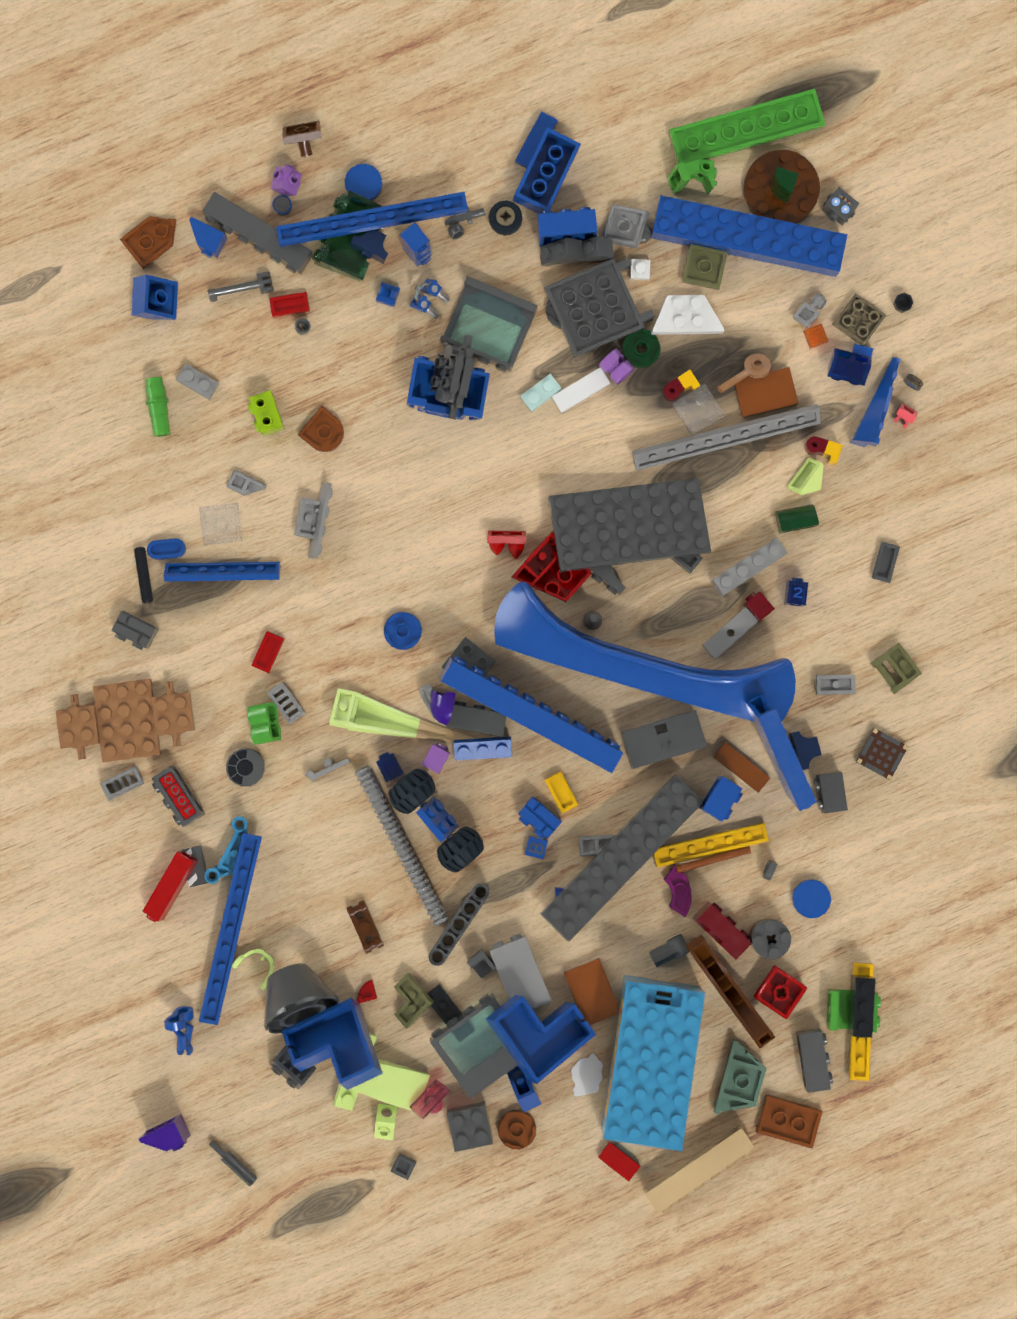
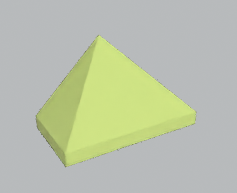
[786,457,823,495]

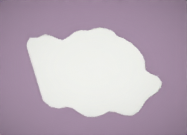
[571,1053,603,1096]

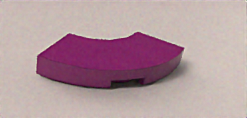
[663,864,692,917]

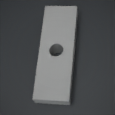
[702,607,758,659]

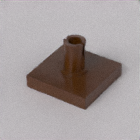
[282,120,322,157]

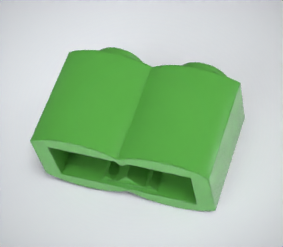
[247,702,281,745]

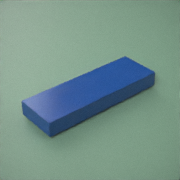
[515,111,558,169]

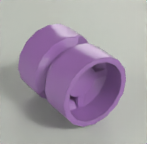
[599,348,635,385]

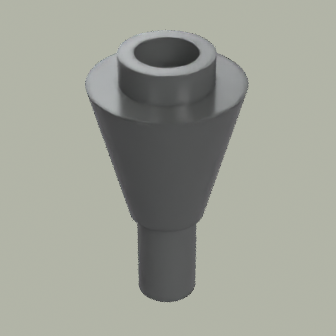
[583,611,602,630]

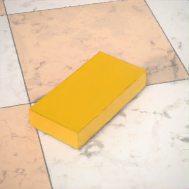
[544,771,578,814]

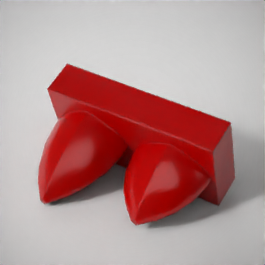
[487,530,526,559]

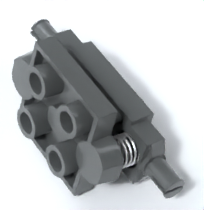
[430,334,474,420]

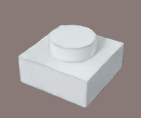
[630,259,650,281]

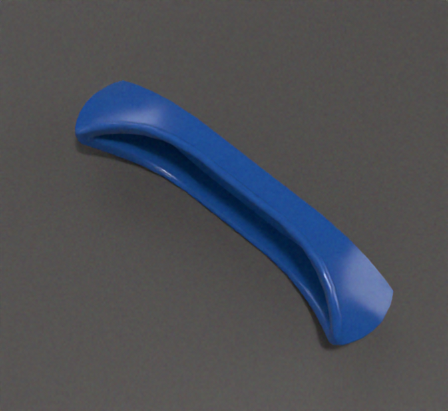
[494,582,796,722]

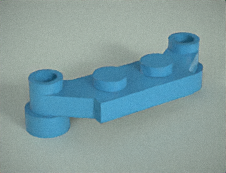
[204,816,248,884]

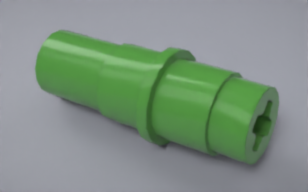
[145,377,170,437]

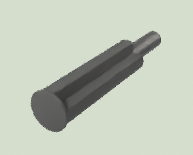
[209,1141,257,1187]

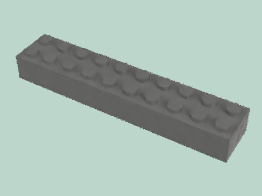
[539,775,704,942]

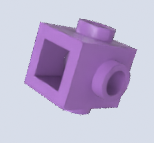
[270,165,302,196]

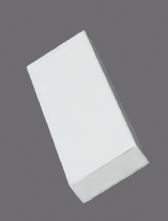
[552,367,610,414]

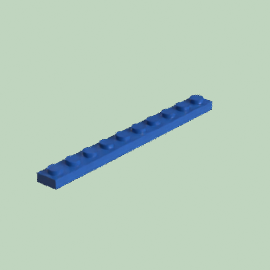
[276,191,468,247]
[199,832,262,1025]

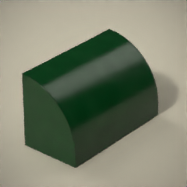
[770,167,799,203]
[775,504,819,534]

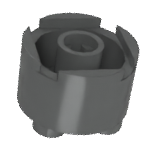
[750,918,791,959]

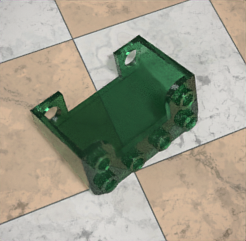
[312,190,383,282]

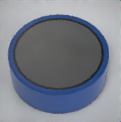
[273,195,292,215]

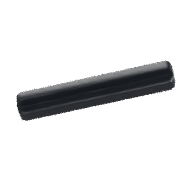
[134,547,153,603]

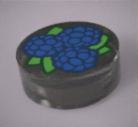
[903,374,923,391]

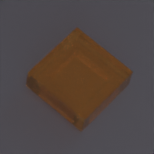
[803,324,828,349]

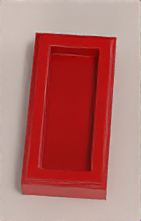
[269,292,310,318]
[251,631,285,673]
[598,1141,641,1182]

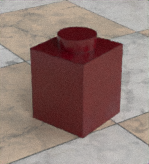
[743,592,775,622]

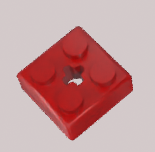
[754,965,807,1019]

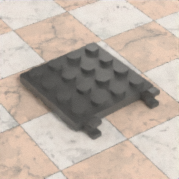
[544,258,655,358]

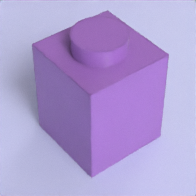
[422,743,450,774]

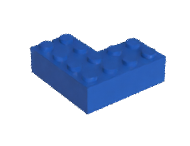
[486,995,596,1084]
[281,998,383,1090]

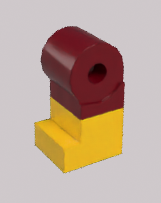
[663,370,700,402]
[804,436,843,466]

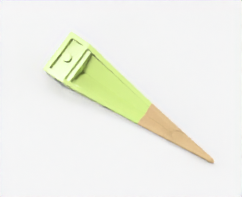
[329,688,477,742]

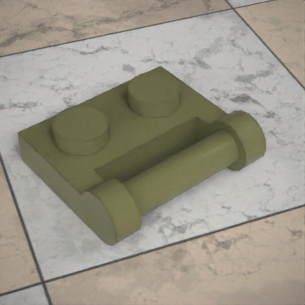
[870,643,922,694]

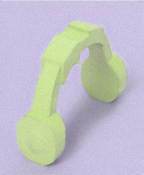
[232,948,274,991]

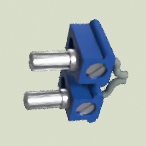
[410,279,450,319]

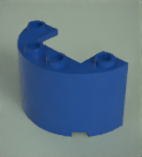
[406,356,490,420]

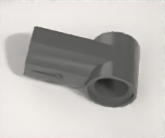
[649,934,689,967]

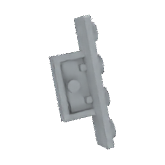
[294,482,333,558]

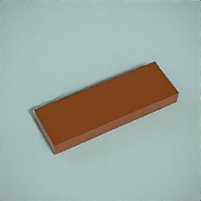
[713,742,770,793]

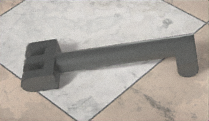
[208,272,274,302]

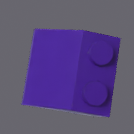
[139,1114,191,1152]

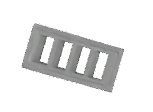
[267,682,306,724]
[100,766,144,801]

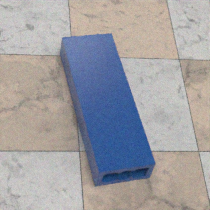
[745,694,817,811]

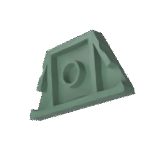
[713,1039,767,1114]

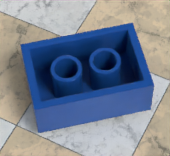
[537,207,597,247]

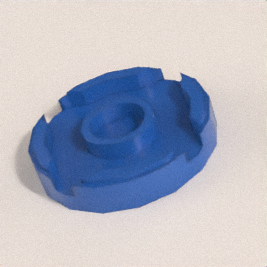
[345,164,382,202]
[384,612,422,650]
[792,879,831,918]

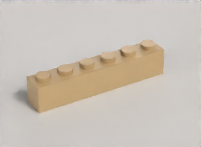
[644,1124,755,1213]

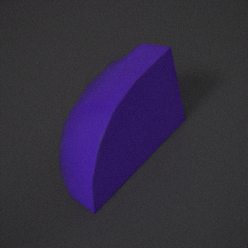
[430,691,456,725]

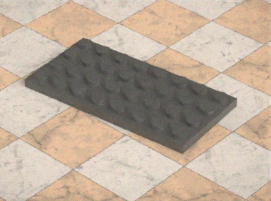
[548,478,711,572]

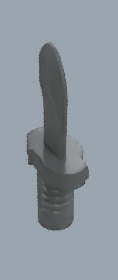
[445,207,485,226]

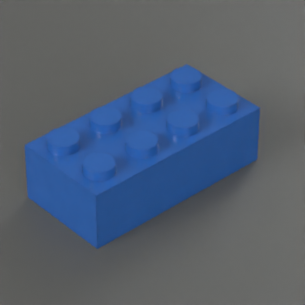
[512,127,581,214]

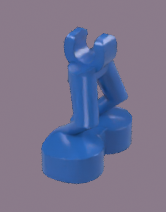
[164,1006,194,1056]

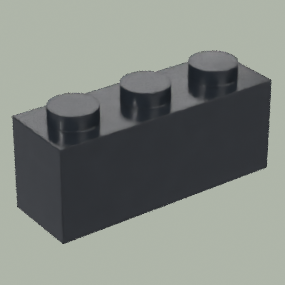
[848,975,876,1038]

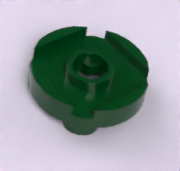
[622,329,661,368]

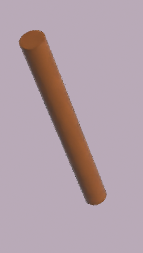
[675,846,751,873]

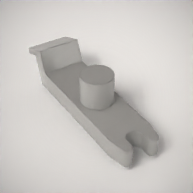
[304,758,351,782]

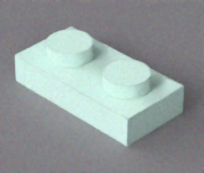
[520,373,562,413]

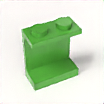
[827,989,881,1033]

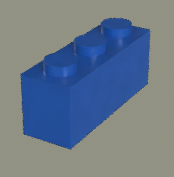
[400,223,432,267]

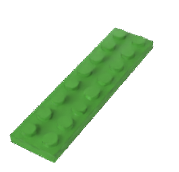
[669,89,825,164]

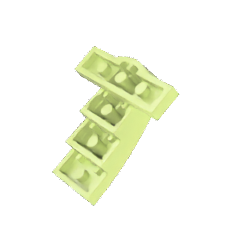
[333,1033,430,1112]

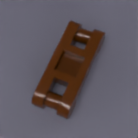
[346,900,384,954]

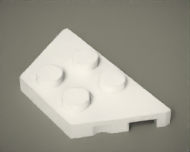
[651,295,724,335]

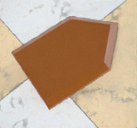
[120,216,176,269]

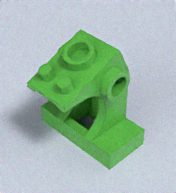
[667,159,717,195]

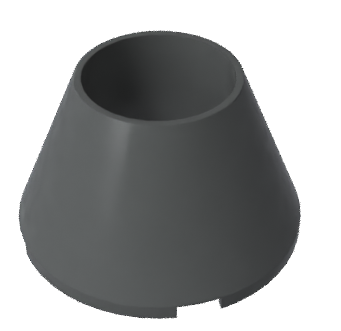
[264,963,340,1034]

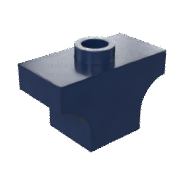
[350,229,388,264]
[789,731,822,770]

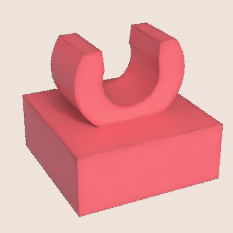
[894,403,918,428]

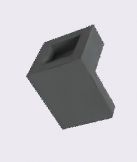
[467,949,496,978]

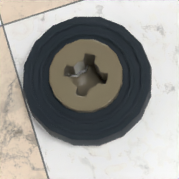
[489,200,523,236]

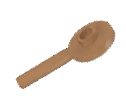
[717,354,771,393]

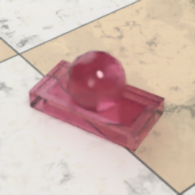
[410,1079,450,1119]

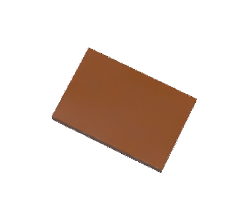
[734,367,799,418]
[564,958,619,1025]
[756,1094,823,1149]

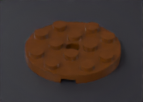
[743,150,820,223]

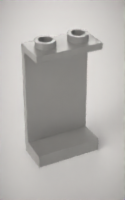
[490,934,552,1010]

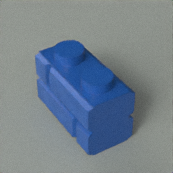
[518,796,562,839]

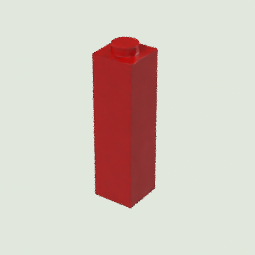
[142,851,199,922]

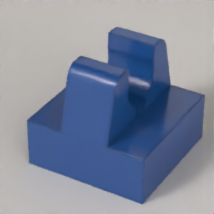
[376,282,400,307]

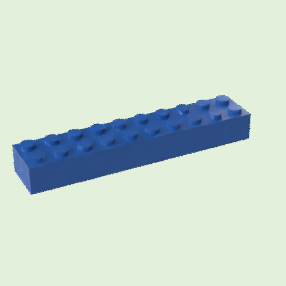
[651,195,848,277]
[439,656,623,773]

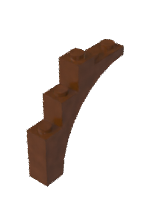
[686,935,776,1049]

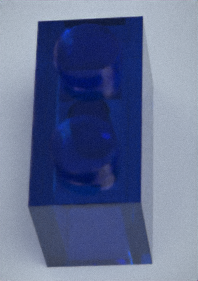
[827,348,872,386]

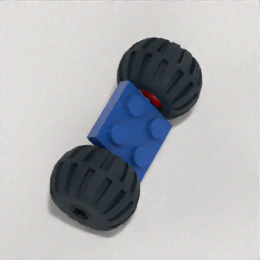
[388,768,484,873]

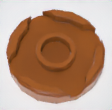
[498,1110,536,1150]

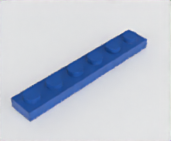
[163,562,281,582]

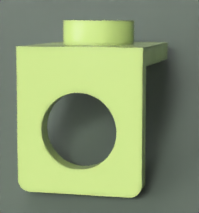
[374,1104,397,1140]

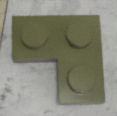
[394,973,434,1029]

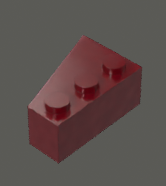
[692,902,752,960]

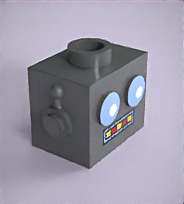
[822,187,860,226]

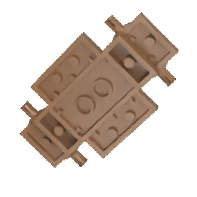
[56,679,195,762]

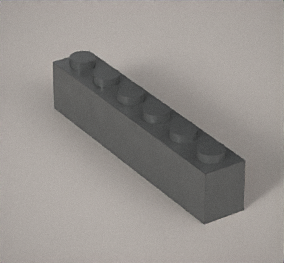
[202,192,313,274]

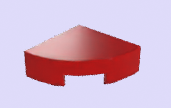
[358,979,377,1004]

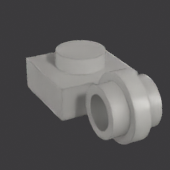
[793,294,827,329]

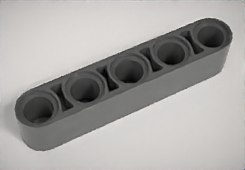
[429,883,489,966]

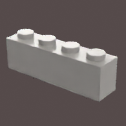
[710,538,787,597]

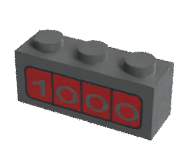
[151,766,205,827]

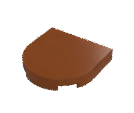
[298,406,344,452]

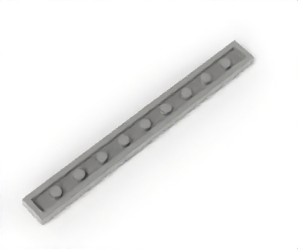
[632,404,821,471]

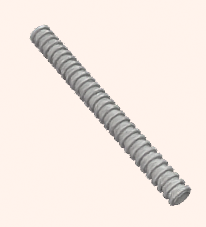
[355,766,449,926]

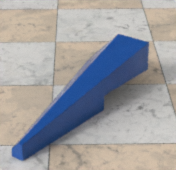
[850,357,901,448]

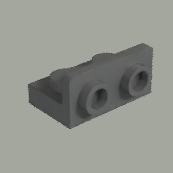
[270,1045,317,1089]

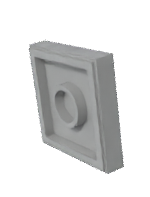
[602,204,649,249]

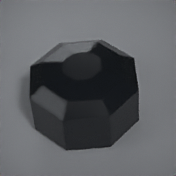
[893,293,913,313]

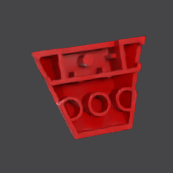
[511,531,592,602]

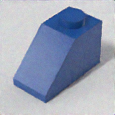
[189,217,228,258]
[507,1065,541,1112]

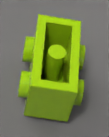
[247,390,285,437]

